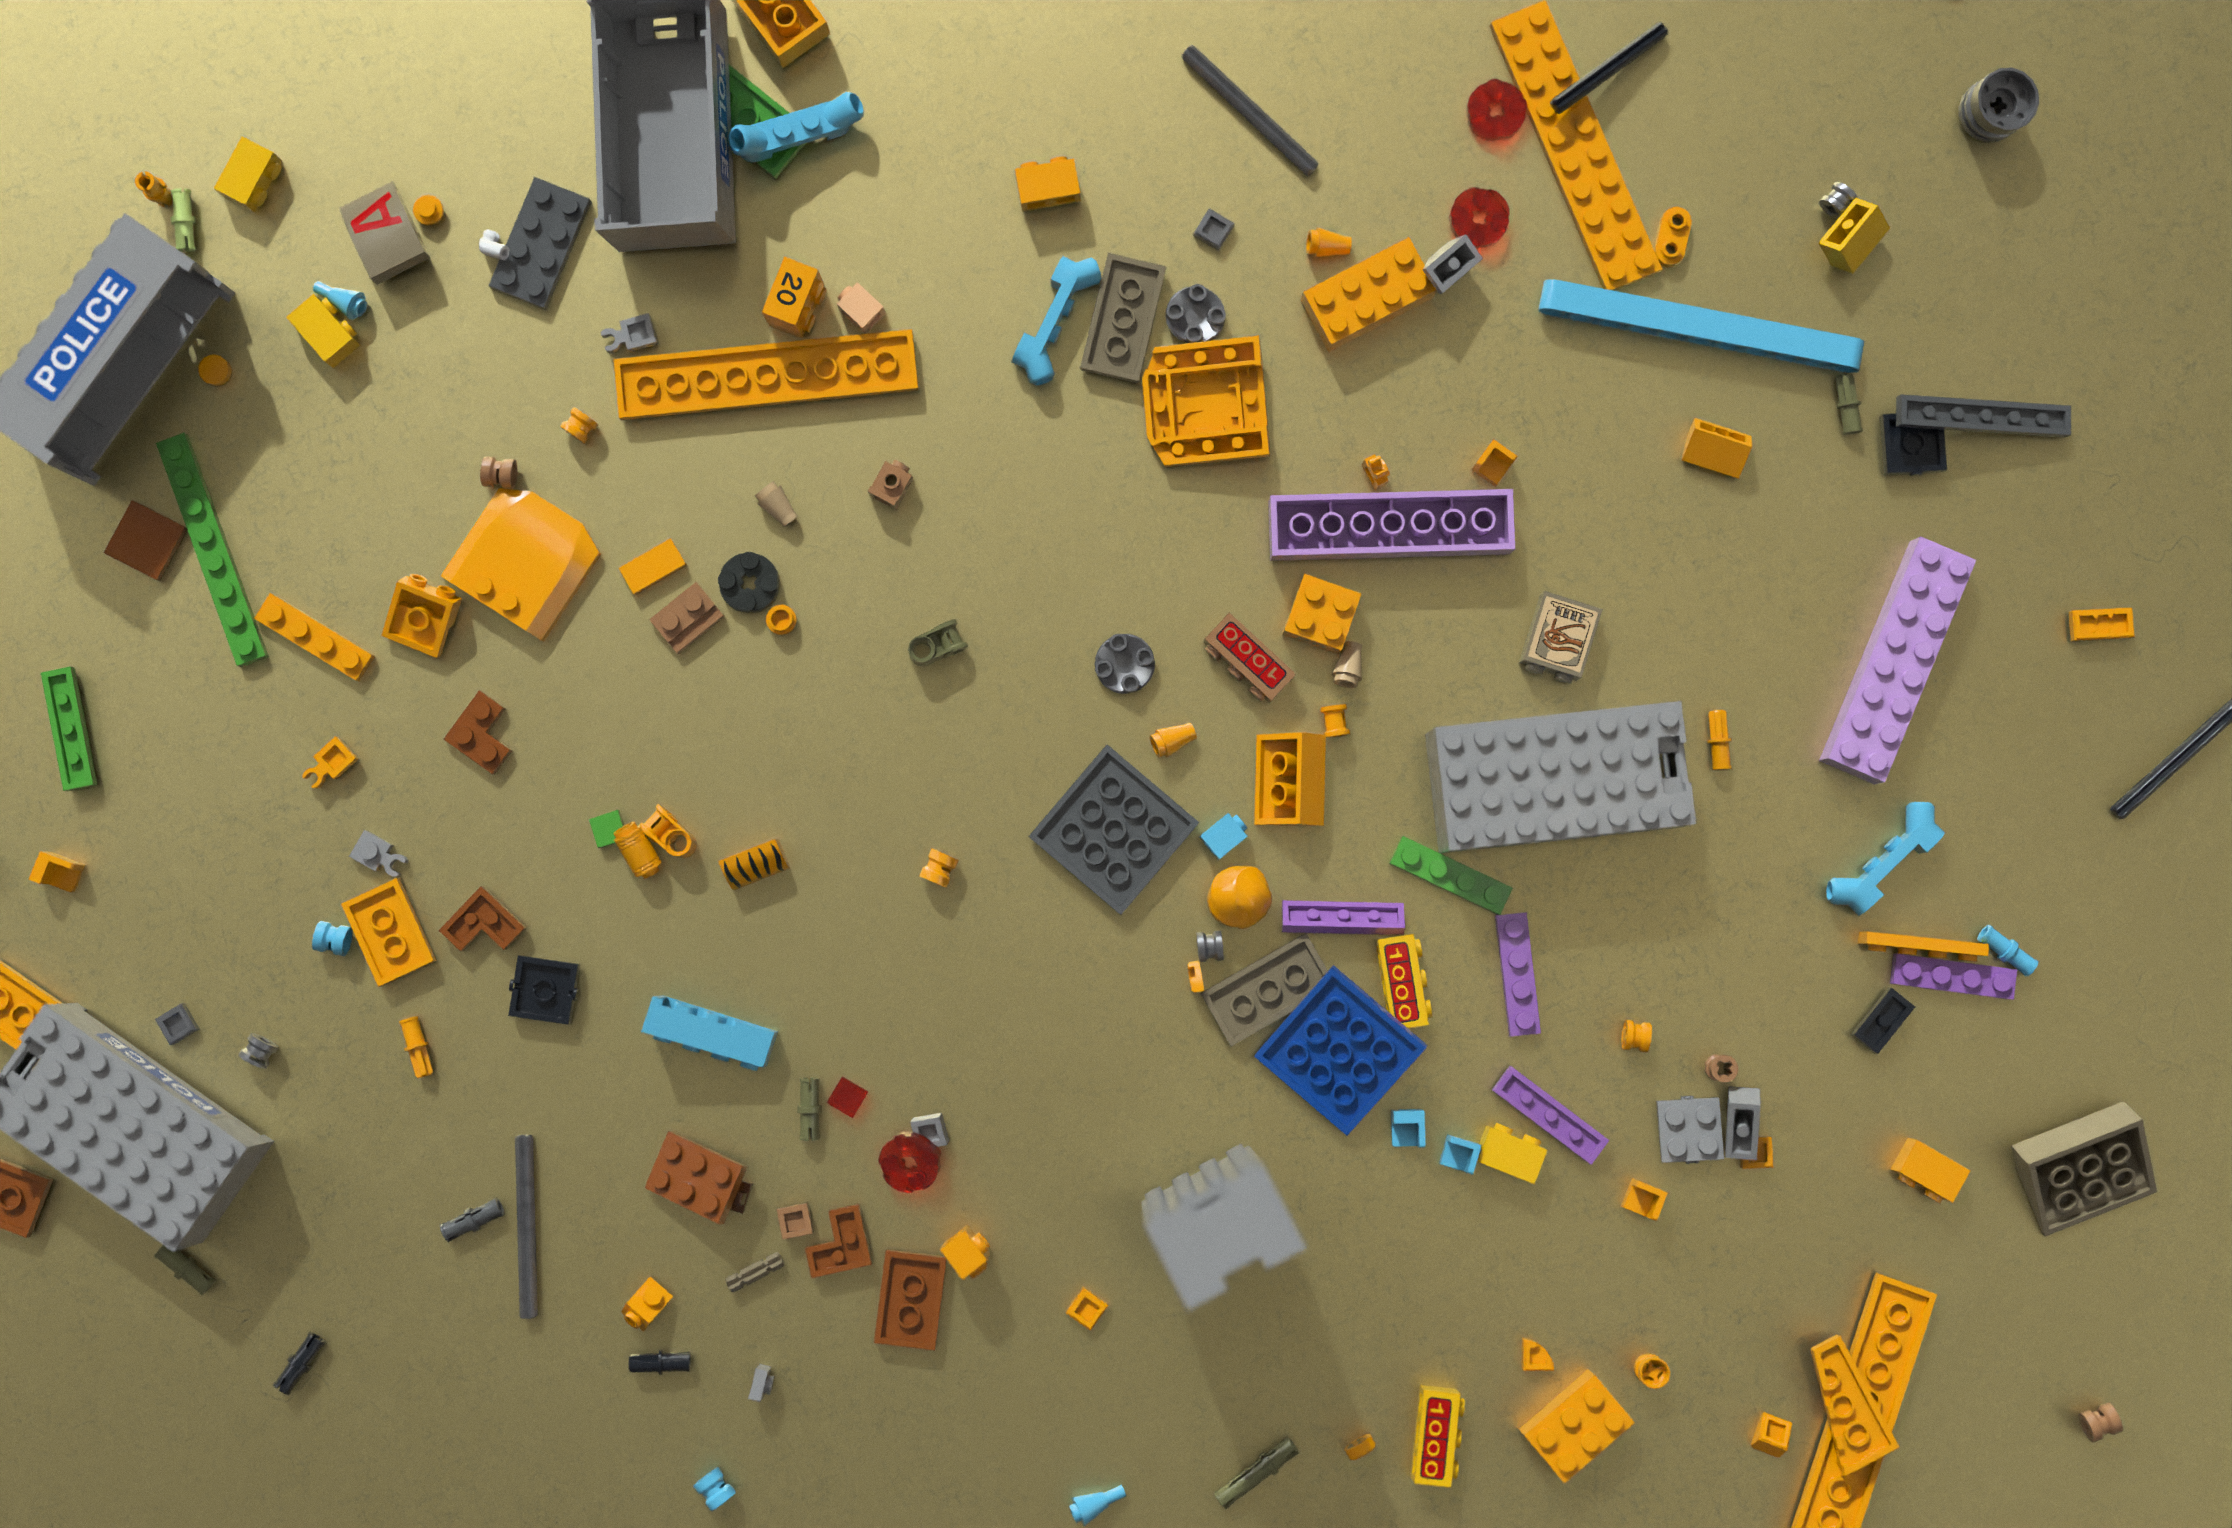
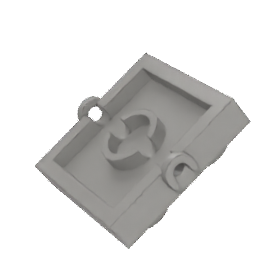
[1656,1096,1724,1164]

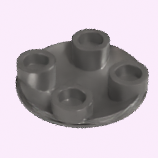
[1166,284,1226,343]
[1095,634,1155,694]

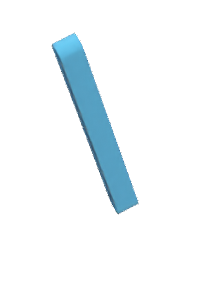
[1539,279,1865,373]

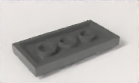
[489,177,592,310]

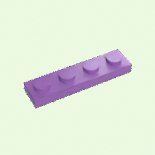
[1282,900,1405,935]
[1495,912,1541,1037]
[1890,954,2017,1000]
[1492,1066,1609,1165]

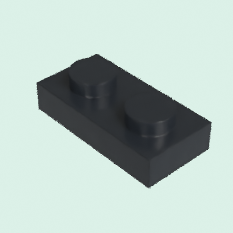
[1851,987,1915,1054]

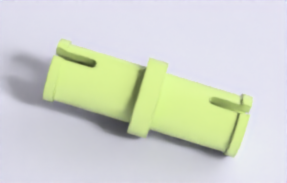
[171,188,196,252]

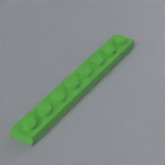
[156,433,269,667]

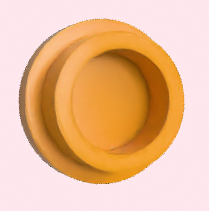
[413,195,444,225]
[766,605,797,635]

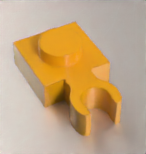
[1362,454,1390,491]
[302,736,359,789]

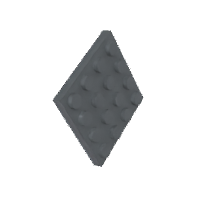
[1028,745,1199,915]

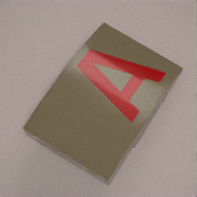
[339,181,430,284]

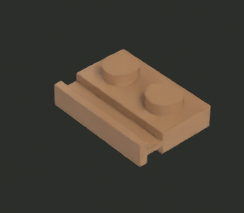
[649,582,725,654]

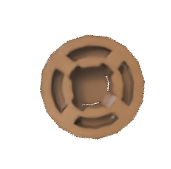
[480,456,518,490]
[2079,1402,2123,1443]

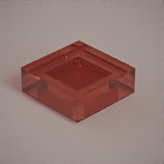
[827,1076,869,1118]

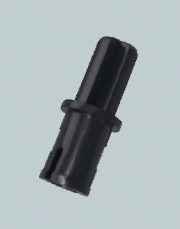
[628,1350,691,1375]

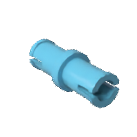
[1977,925,2039,976]

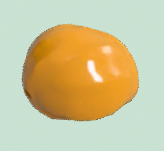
[1207,866,1272,929]

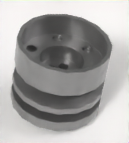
[1959,68,2039,143]

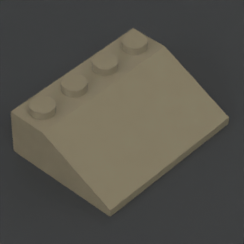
[2011,1101,2157,1236]

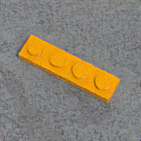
[254,593,375,682]
[1858,931,1989,962]

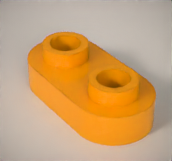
[1654,207,1692,268]

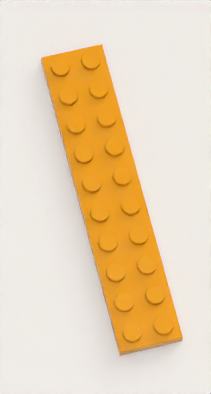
[1489,0,1662,291]
[614,329,919,420]
[1791,1273,1937,1528]

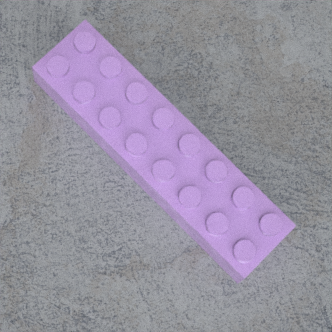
[1268,489,1515,561]
[1819,536,1976,784]

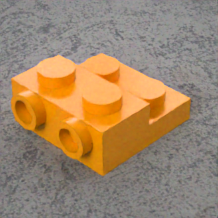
[381,574,462,658]

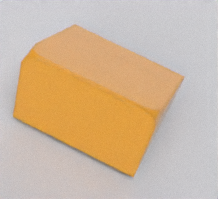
[1751,1412,1792,1457]

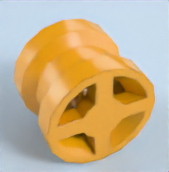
[560,407,599,444]
[1621,1020,1652,1053]

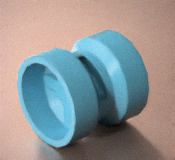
[312,921,353,956]
[693,1467,736,1511]

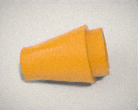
[1306,227,1352,257]
[1150,722,1197,758]

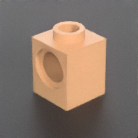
[837,282,886,334]

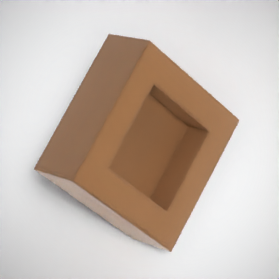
[777,1202,814,1240]

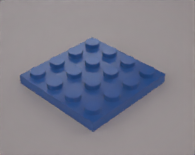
[1254,965,1427,1136]

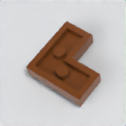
[444,690,512,775]
[438,886,527,951]
[805,1203,872,1278]

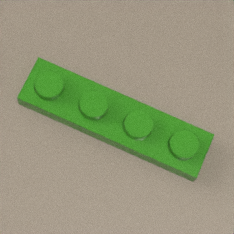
[41,666,98,791]
[1389,836,1513,915]

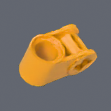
[639,804,697,858]

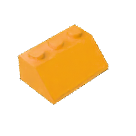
[1254,732,1326,826]

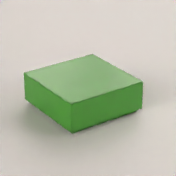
[589,810,624,848]

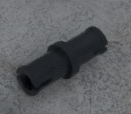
[273,1332,326,1395]

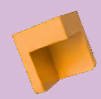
[1471,439,1518,487]
[28,851,85,892]
[1621,1178,1668,1221]

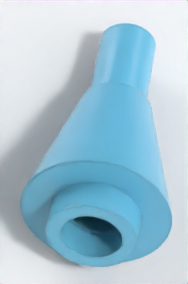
[313,281,367,320]
[1069,1485,1126,1526]

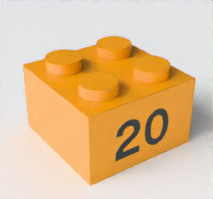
[762,256,826,339]
[1282,574,1361,655]

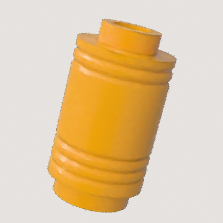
[613,821,662,879]

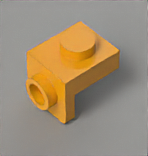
[621,1277,673,1331]

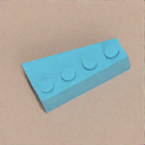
[641,995,778,1071]

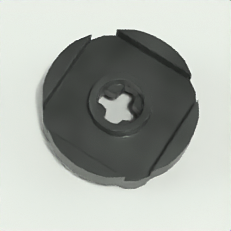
[718,552,779,613]

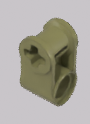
[908,619,968,666]

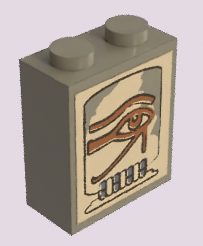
[1519,591,1603,684]

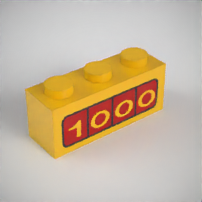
[1375,934,1432,1028]
[1411,1385,1465,1488]

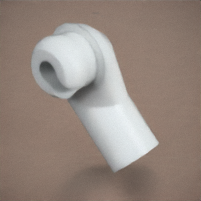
[479,230,510,260]

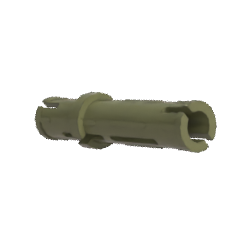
[1214,1437,1299,1509]

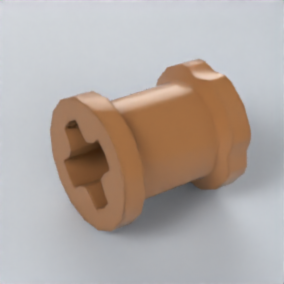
[1705,1054,1738,1083]

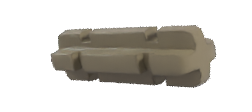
[725,1252,784,1292]

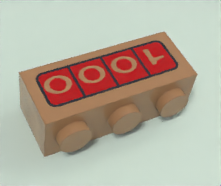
[1204,612,1296,703]

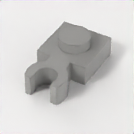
[601,313,658,353]
[349,830,409,877]

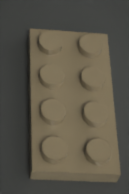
[1080,253,1166,384]
[1200,933,1328,1046]

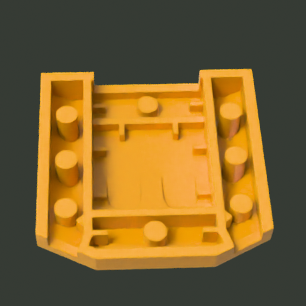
[1142,335,1270,467]
[441,488,601,642]

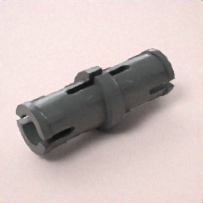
[440,1197,505,1242]

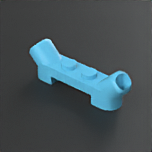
[728,92,864,162]
[1012,256,1102,386]
[1826,802,1945,916]

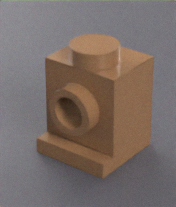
[868,460,913,510]

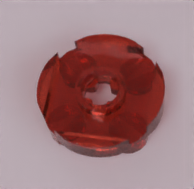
[1466,78,1527,141]
[1449,187,1510,249]
[878,1130,941,1193]

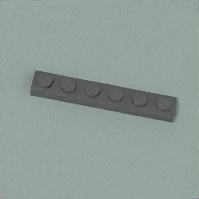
[1896,394,2071,438]

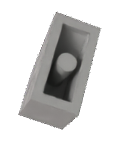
[1423,234,1483,294]
[1725,1086,1761,1160]

